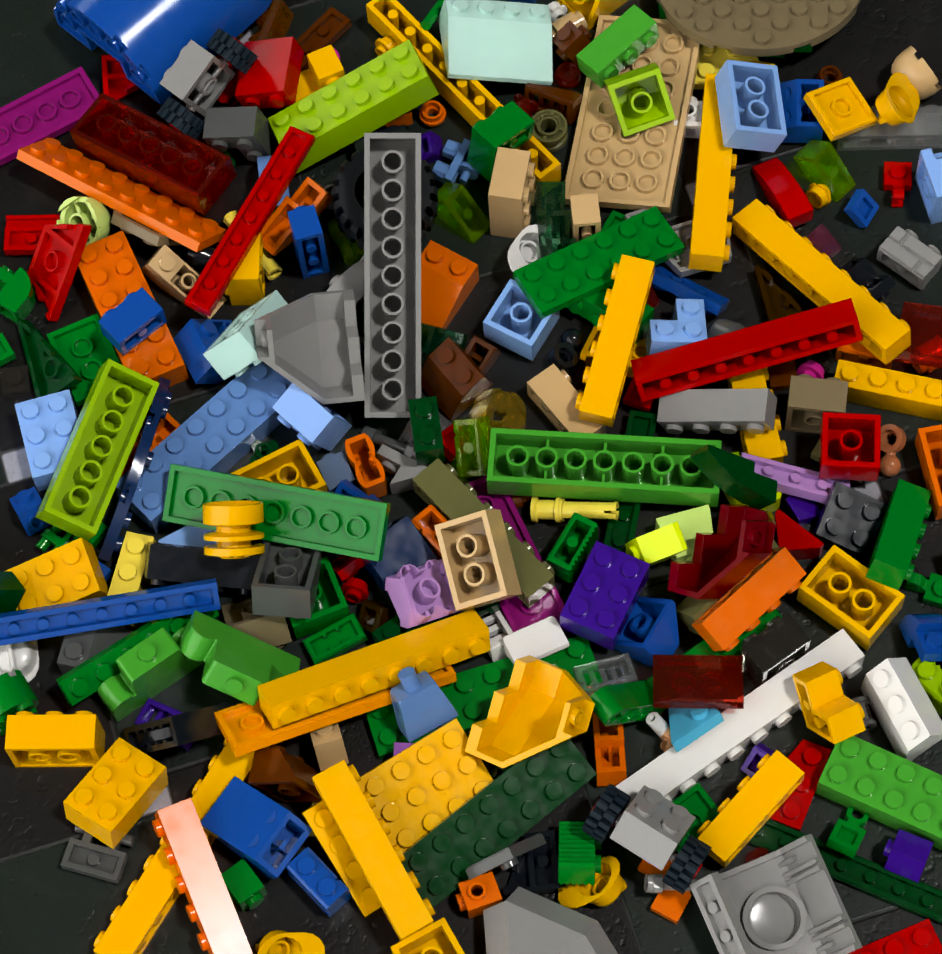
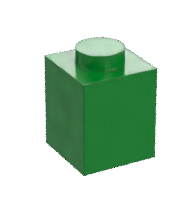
[221,858,267,912]

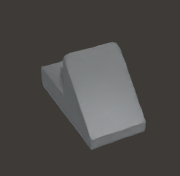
[377,444,427,495]

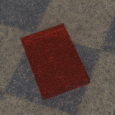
[653,655,744,709]

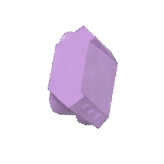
[385,559,463,629]

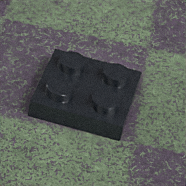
[812,481,888,558]

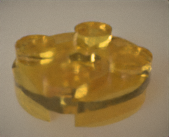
[470,388,527,445]

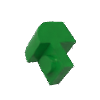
[0,265,36,324]

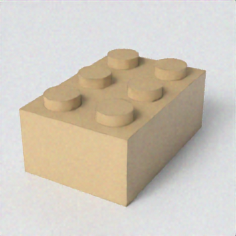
[488,147,536,238]
[434,509,522,611]

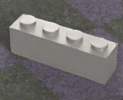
[657,388,777,435]

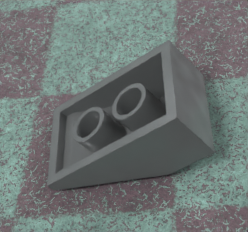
[251,540,323,619]

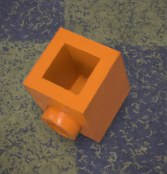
[455,871,503,919]

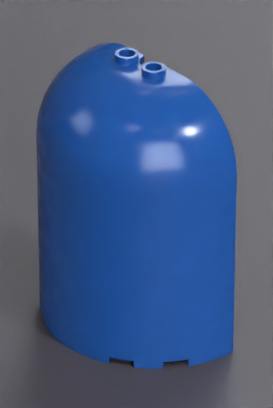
[54,0,273,105]

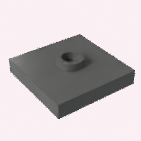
[465,833,546,880]

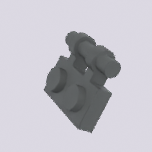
[60,825,135,884]

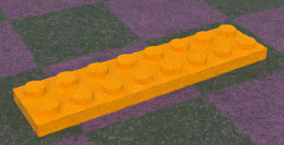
[214,665,457,757]

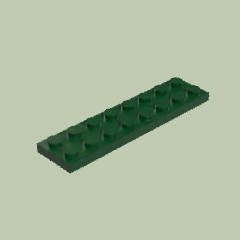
[401,739,597,908]

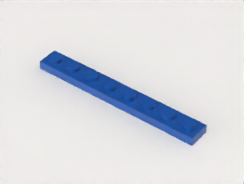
[0,578,221,646]

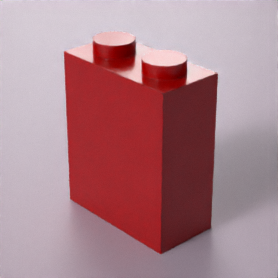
[235,36,304,109]

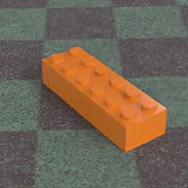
[78,230,189,387]

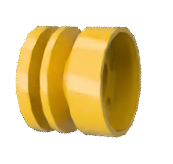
[202,500,265,559]

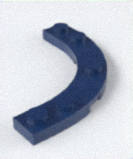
[98,377,173,562]

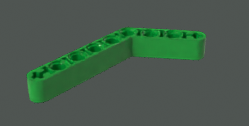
[590,609,786,726]

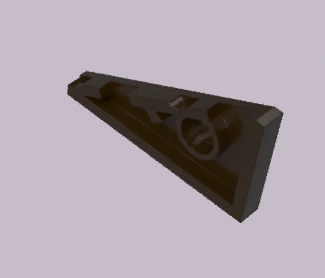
[754,265,803,321]

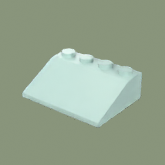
[438,0,553,85]

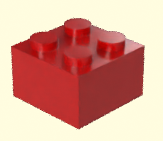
[819,412,881,481]

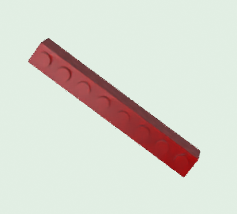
[631,298,863,402]

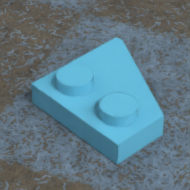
[668,689,724,752]

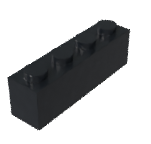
[144,542,261,595]

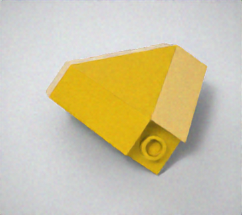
[465,655,595,768]

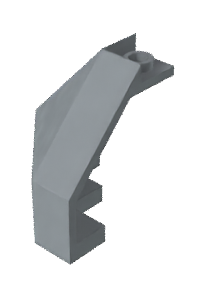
[254,289,365,404]
[483,886,618,954]

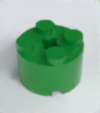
[0,670,39,736]

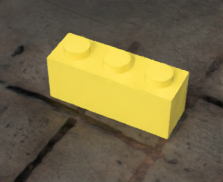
[107,531,156,628]

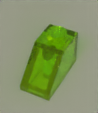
[793,140,856,202]
[437,182,490,243]

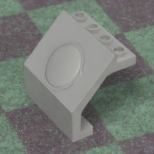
[689,834,862,954]

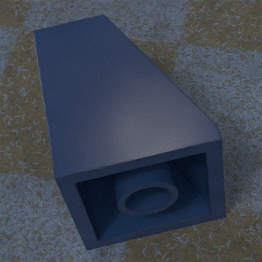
[362,515,438,602]

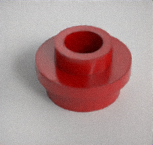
[341,578,369,603]

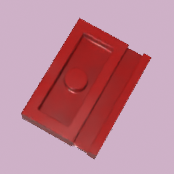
[3,214,60,255]

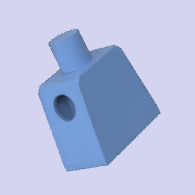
[390,667,459,743]

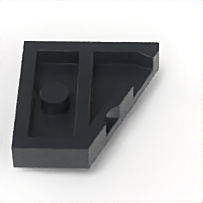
[503,830,562,899]

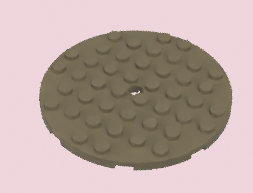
[656,0,861,57]

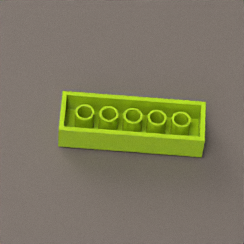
[268,39,439,173]
[35,359,160,541]

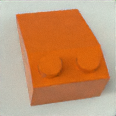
[421,240,479,344]

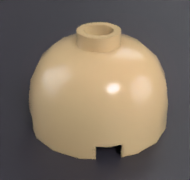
[891,46,942,100]

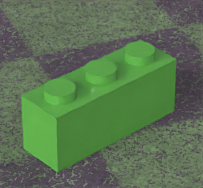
[576,4,659,88]

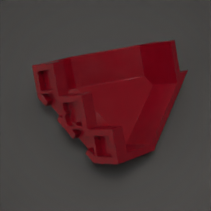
[667,504,776,599]

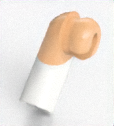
[646,712,673,752]

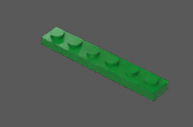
[56,610,219,706]

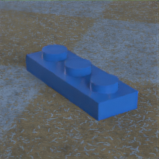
[651,264,730,316]

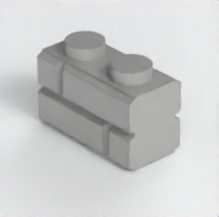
[876,226,942,290]

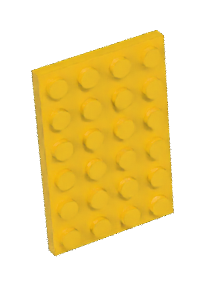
[302,718,493,917]

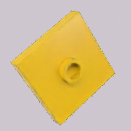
[803,77,878,142]

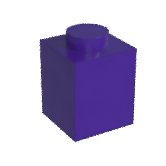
[883,829,934,883]

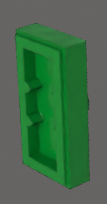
[302,613,368,665]

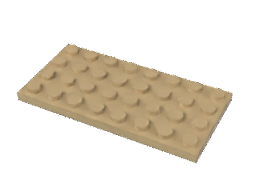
[562,15,702,213]

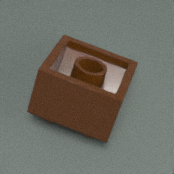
[421,337,493,422]
[248,745,322,803]

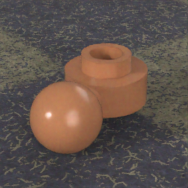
[880,424,906,477]

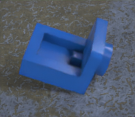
[9,486,51,536]

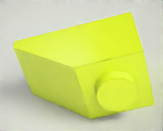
[625,522,688,566]

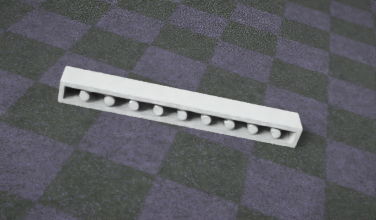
[615,629,865,817]

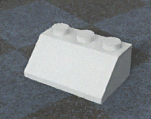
[861,657,942,761]

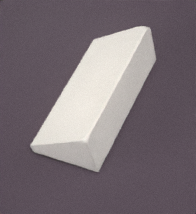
[502,616,570,664]

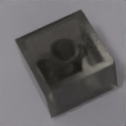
[739,613,811,688]

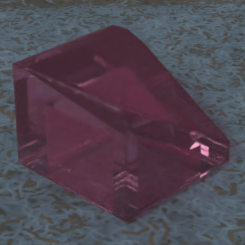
[807,224,841,259]

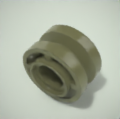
[532,109,568,153]

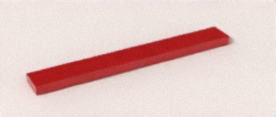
[184,126,315,316]

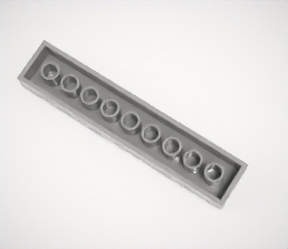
[364,133,421,418]

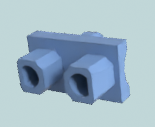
[432,138,480,193]

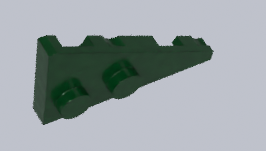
[17,319,82,398]

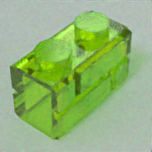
[453,416,491,477]

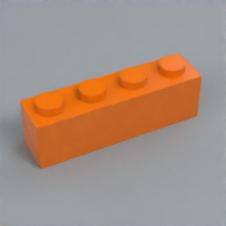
[692,547,807,652]

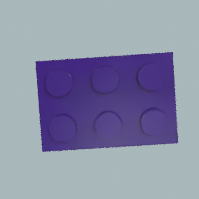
[560,541,650,651]

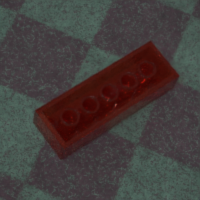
[70,93,237,215]

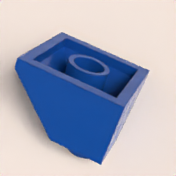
[614,596,679,668]

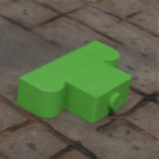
[180,610,301,706]
[97,626,204,723]

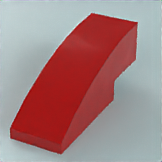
[752,157,814,228]

